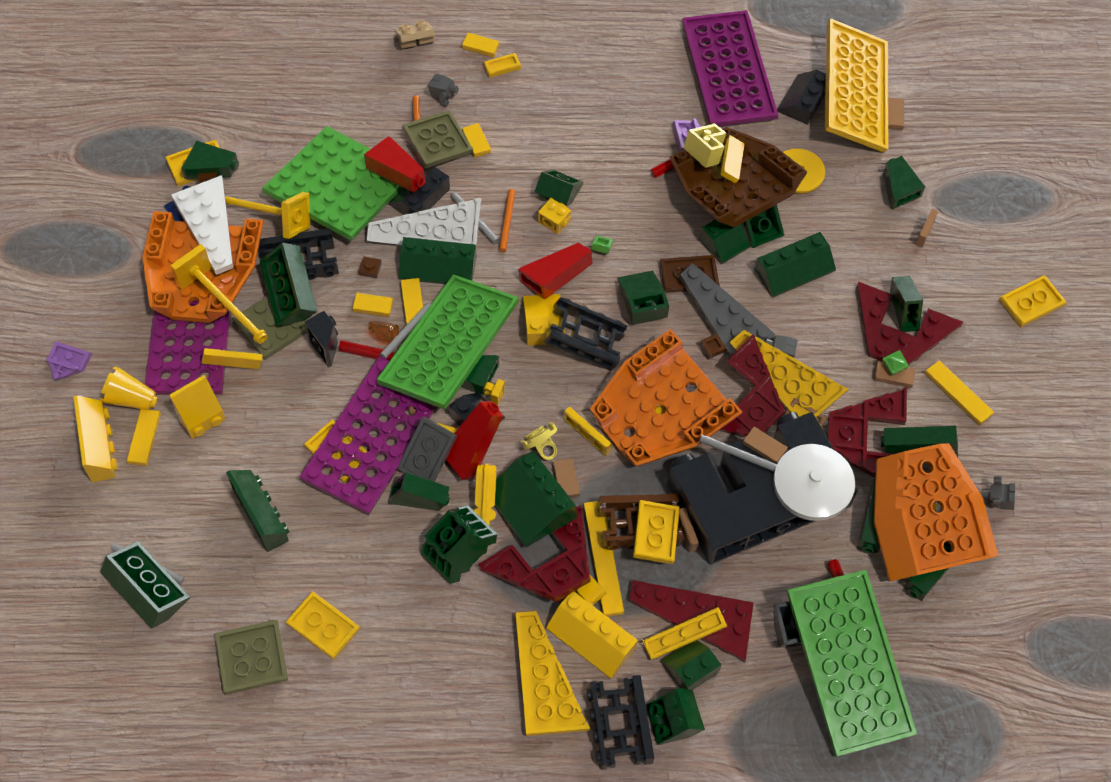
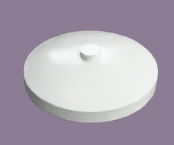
[773,444,855,521]

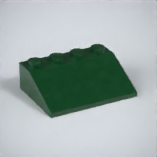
[495,451,577,547]

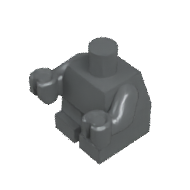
[427,74,459,107]
[764,335,798,357]
[982,476,1015,510]

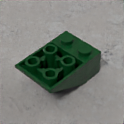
[617,270,669,325]

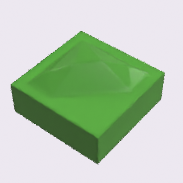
[591,236,613,254]
[882,350,909,376]

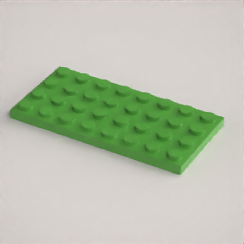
[377,274,519,410]
[786,569,917,757]

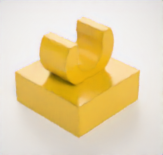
[484,379,505,405]

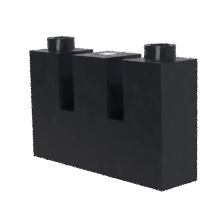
[668,412,858,565]

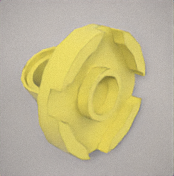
[520,422,557,460]

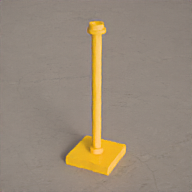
[225,192,310,239]
[170,244,268,344]

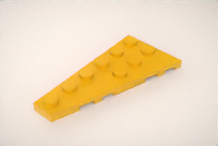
[730,330,849,418]
[516,611,590,736]

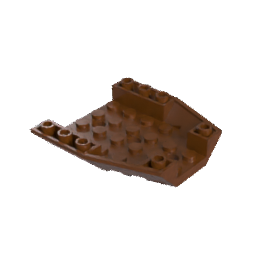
[670,127,807,227]

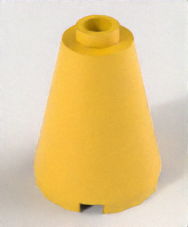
[100,366,158,410]

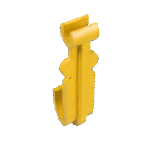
[473,463,496,526]

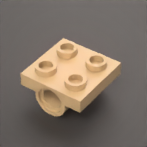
[395,20,435,49]

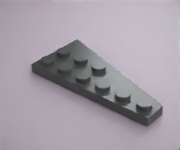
[679,263,775,359]

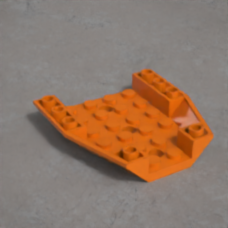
[142,211,264,323]
[590,328,743,467]
[874,443,999,582]

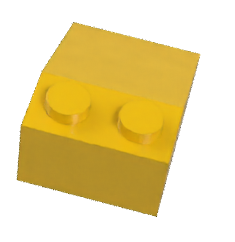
[523,294,565,346]
[169,375,226,439]

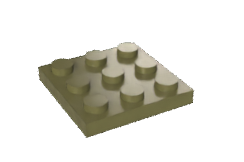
[402,110,473,168]
[232,296,307,360]
[215,620,288,695]

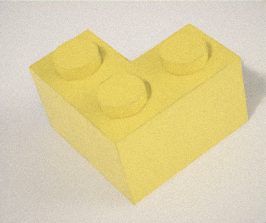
[683,124,726,167]

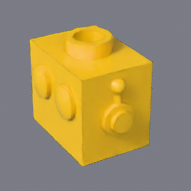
[538,198,571,234]

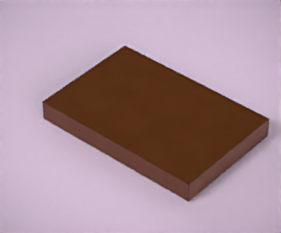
[660,255,720,293]

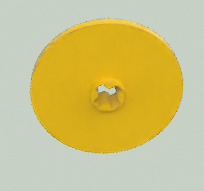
[783,148,825,193]

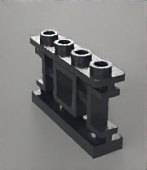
[259,228,339,285]
[543,297,627,371]
[586,675,654,770]

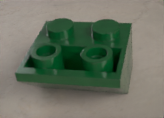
[646,688,705,745]

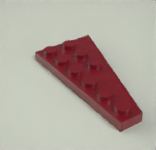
[629,580,754,663]

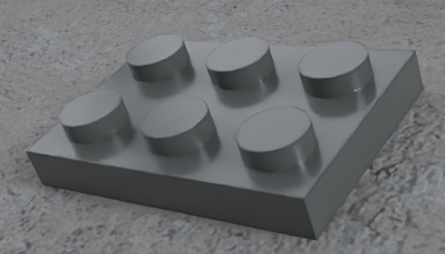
[398,417,457,482]

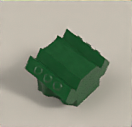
[421,505,497,584]

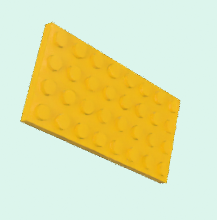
[825,18,888,153]

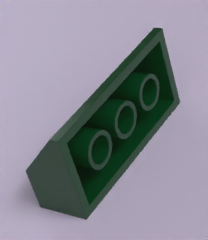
[754,232,836,298]
[399,237,477,285]
[259,243,318,327]
[226,470,290,552]
[100,541,190,628]

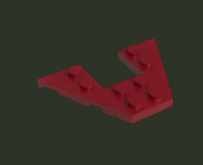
[857,281,963,365]
[720,334,785,437]
[827,387,907,477]
[478,505,591,602]

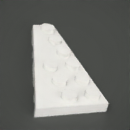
[171,175,233,275]
[367,198,481,246]

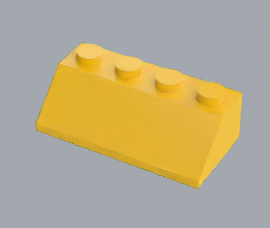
[73,396,118,483]
[546,592,638,679]

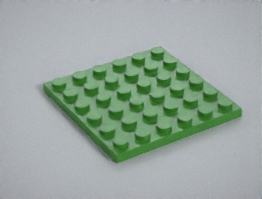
[262,126,403,241]

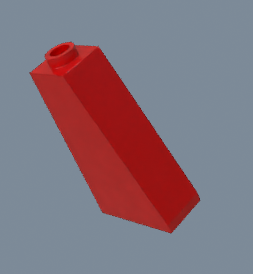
[364,136,426,192]
[518,242,593,299]
[446,401,503,480]

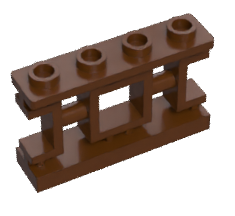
[597,494,684,550]

